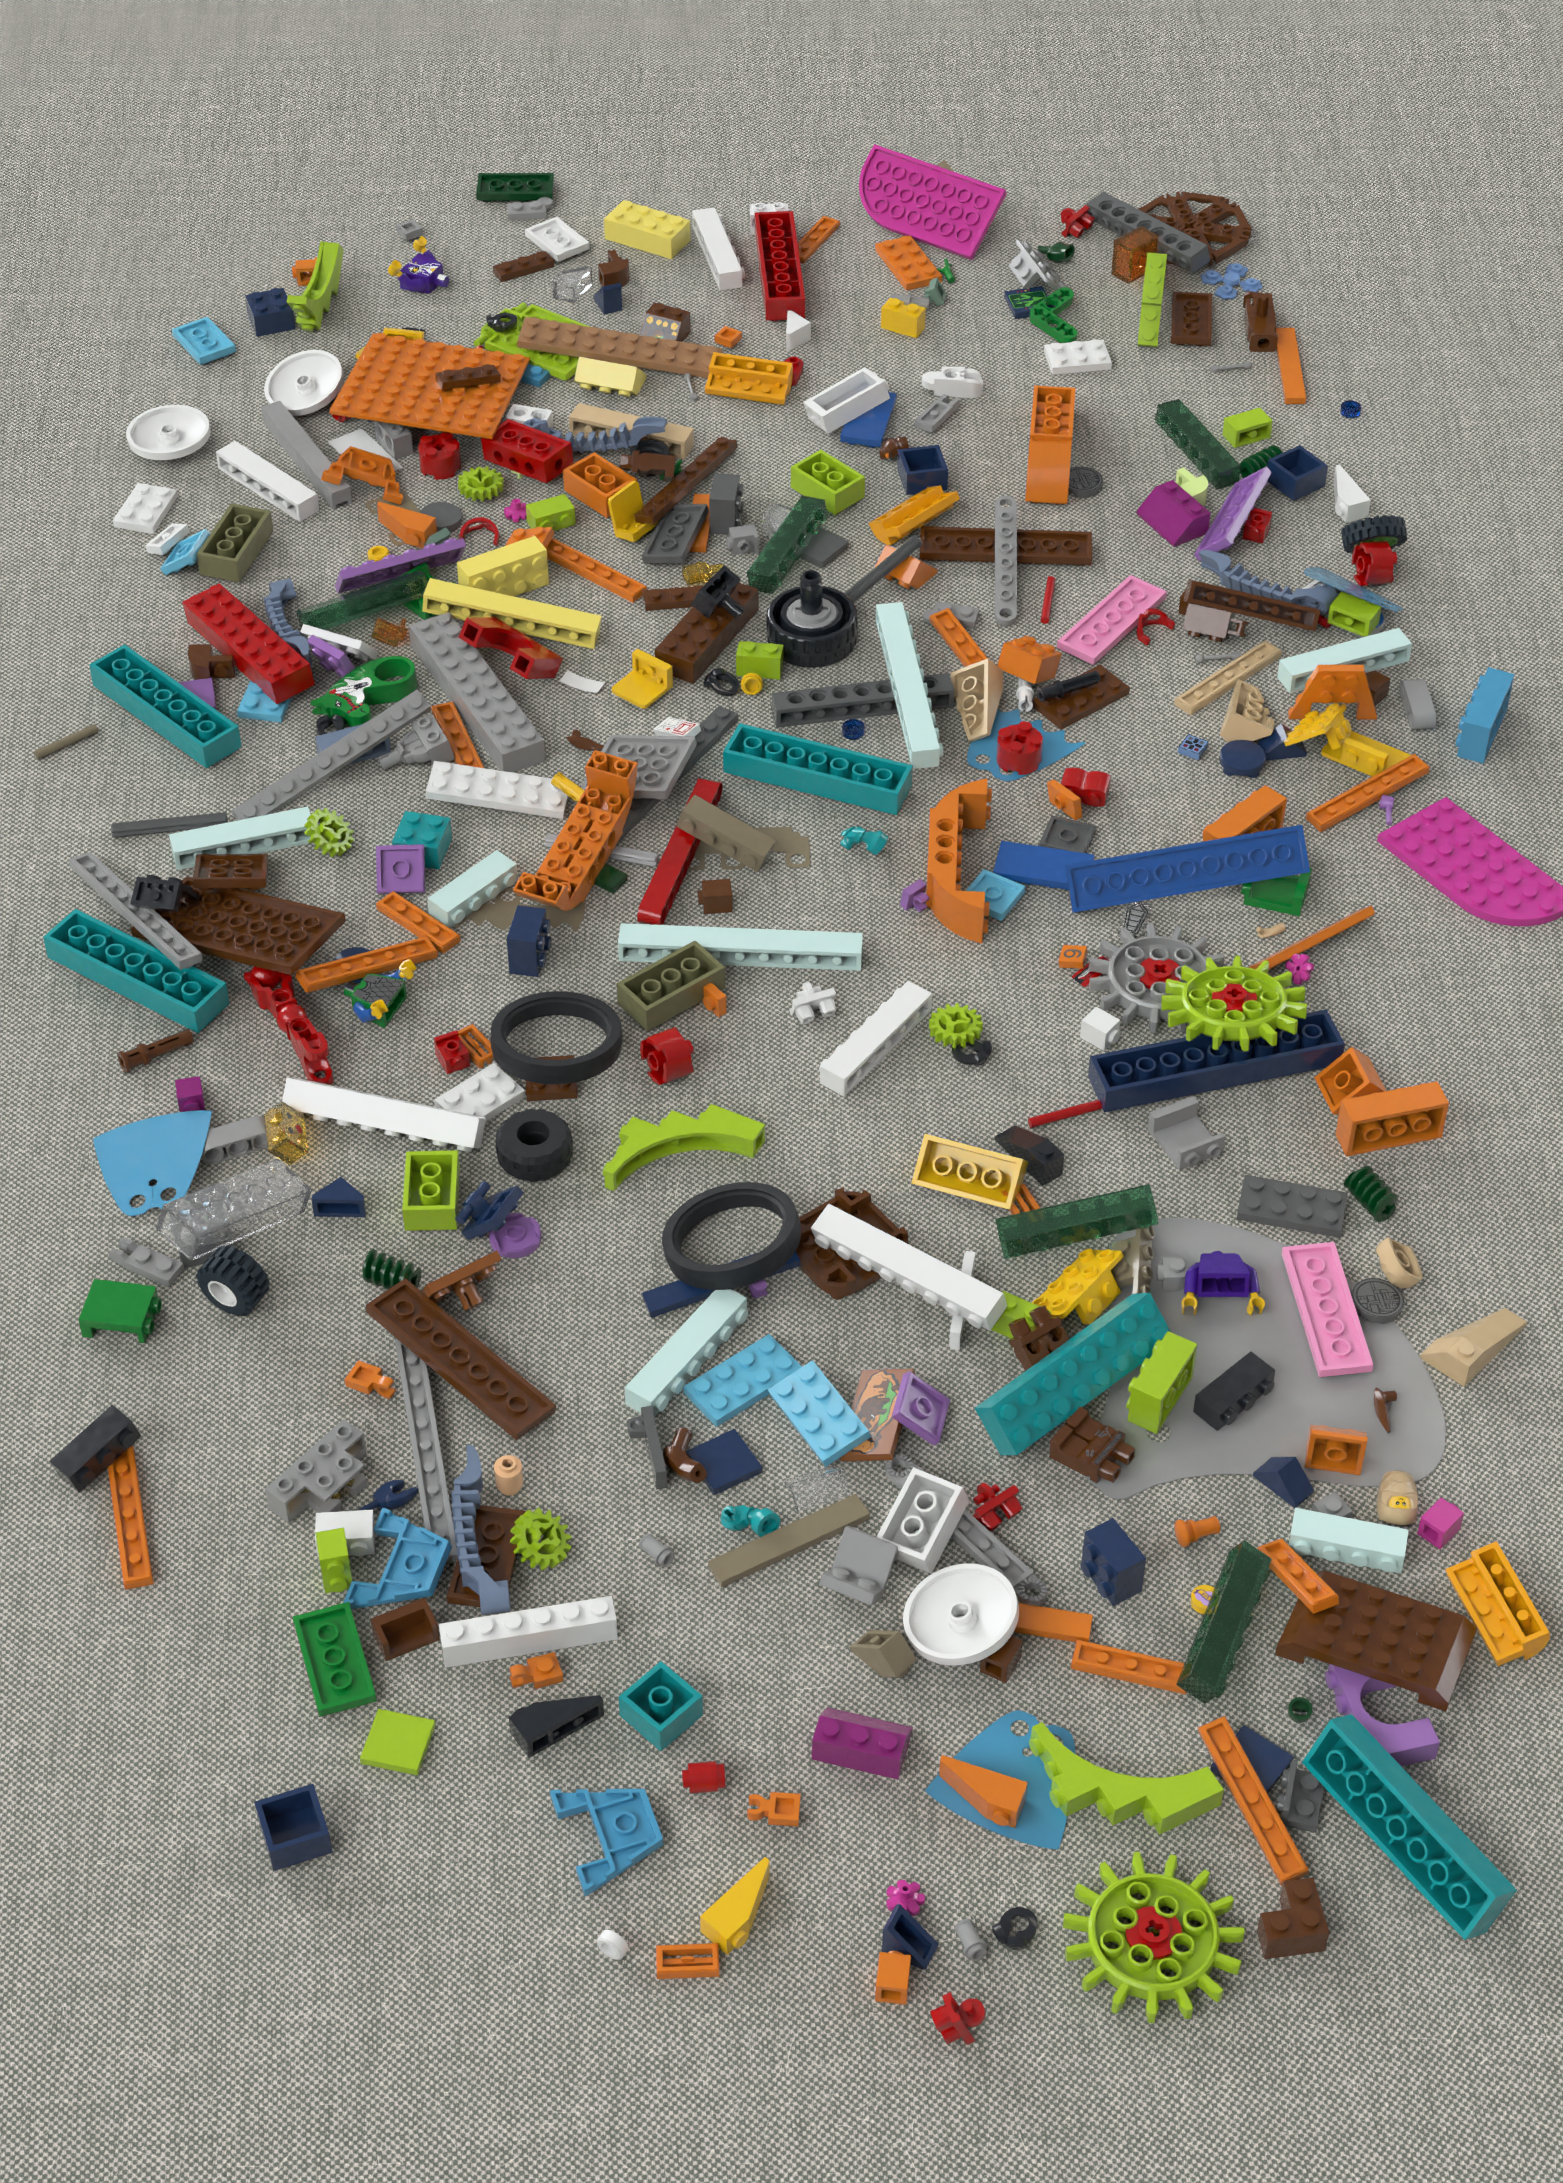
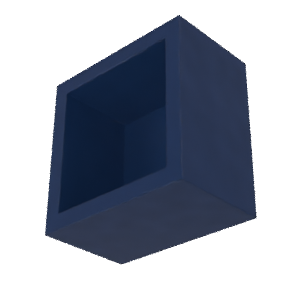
[245,288,295,337]
[897,445,948,495]
[1267,445,1328,501]
[507,905,551,977]
[1080,1518,1146,1606]
[254,1784,333,1871]

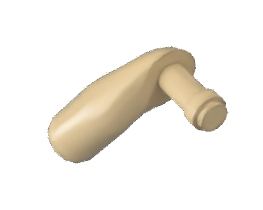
[1256,923,1286,938]

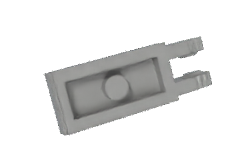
[915,394,960,433]
[108,1237,184,1287]

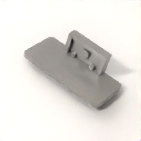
[1008,239,1068,290]

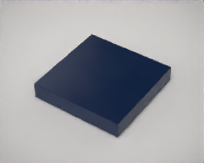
[686,1429,762,1495]
[1210,1725,1294,1794]

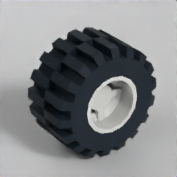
[196,1246,270,1316]

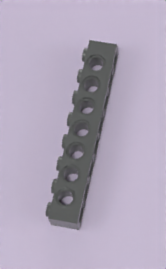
[1087,191,1210,273]
[772,673,954,728]

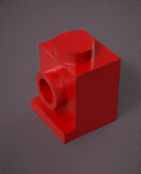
[1242,508,1273,544]
[434,1030,470,1074]

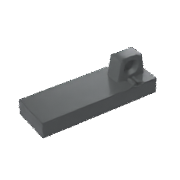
[627,1406,667,1490]

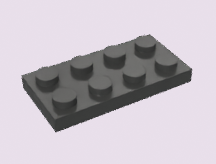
[642,504,709,564]
[1237,1175,1348,1238]

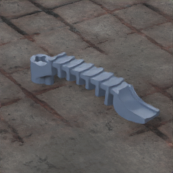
[523,417,668,453]
[1199,550,1338,614]
[263,578,312,671]
[452,1445,510,1615]

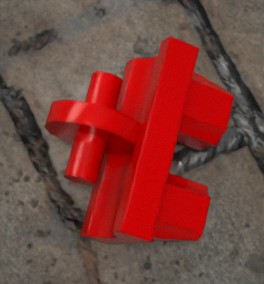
[1061,205,1095,238]
[972,1482,1023,1532]
[930,1992,986,2045]

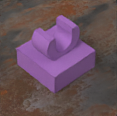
[900,879,929,912]

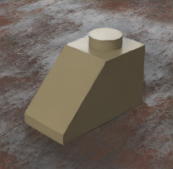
[849,1630,917,1678]

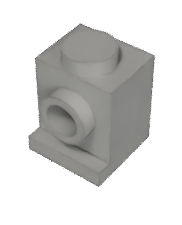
[726,524,759,555]

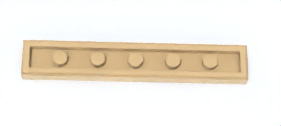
[1174,640,1282,715]

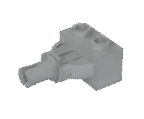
[377,713,455,771]

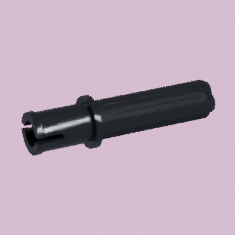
[1037,671,1101,702]

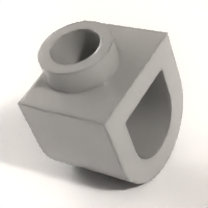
[1157,1257,1190,1291]

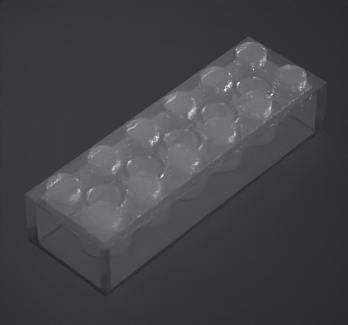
[156,1158,313,1261]

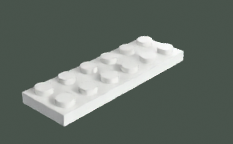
[425,761,569,819]

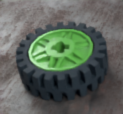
[1341,515,1407,554]

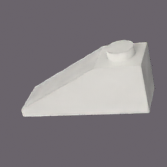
[1333,464,1371,523]

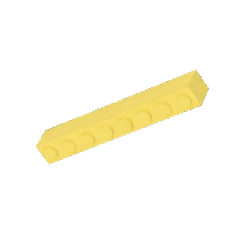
[422,578,602,649]

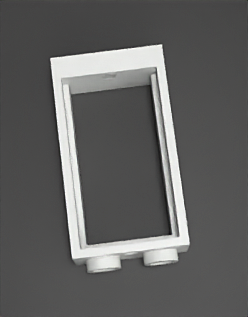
[803,367,890,434]

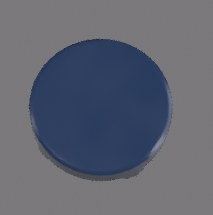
[1219,740,1266,778]

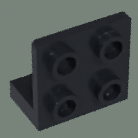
[130,875,200,912]

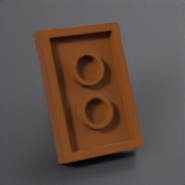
[421,1251,502,1311]

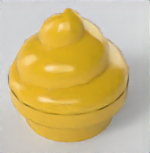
[740,673,763,695]

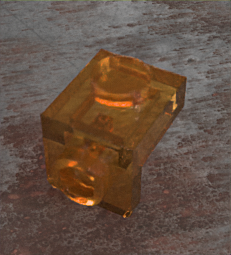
[371,617,408,647]

